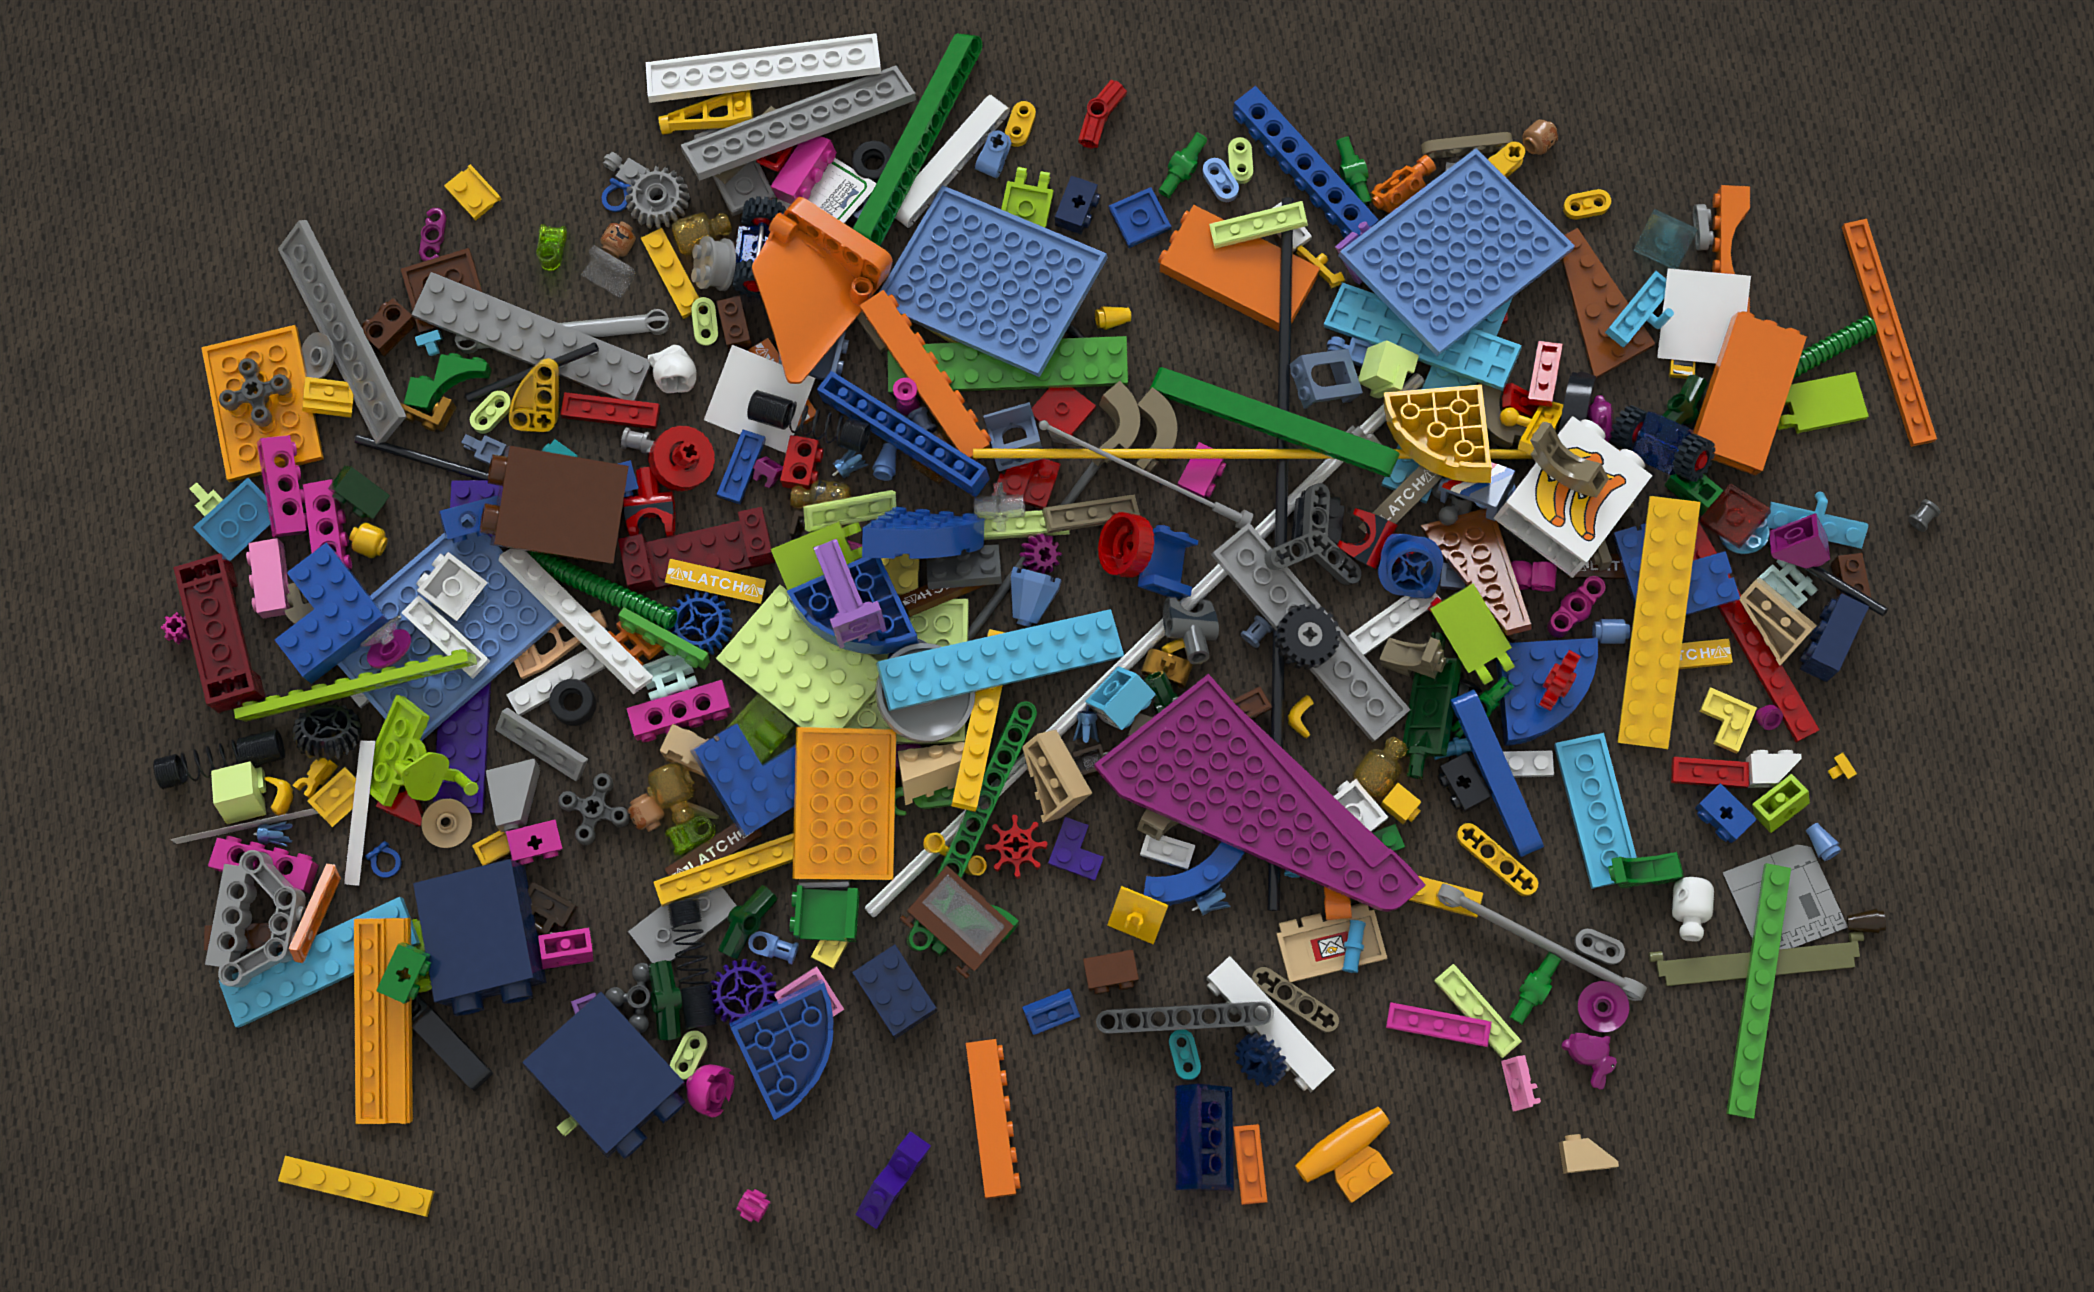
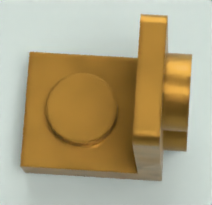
[400,396,456,432]

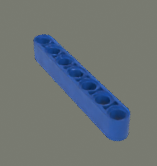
[1450,689,1544,858]

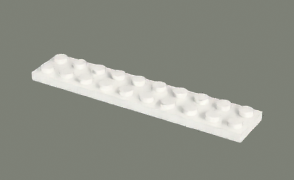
[646,34,881,103]

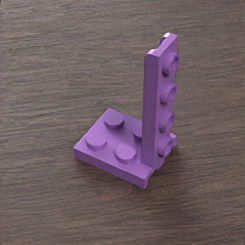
[813,539,887,649]

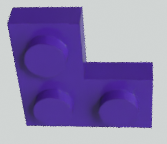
[1048,817,1104,881]

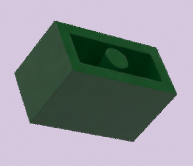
[328,465,390,519]

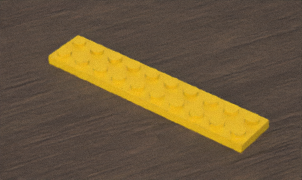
[1617,496,1700,749]

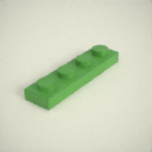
[618,607,710,670]

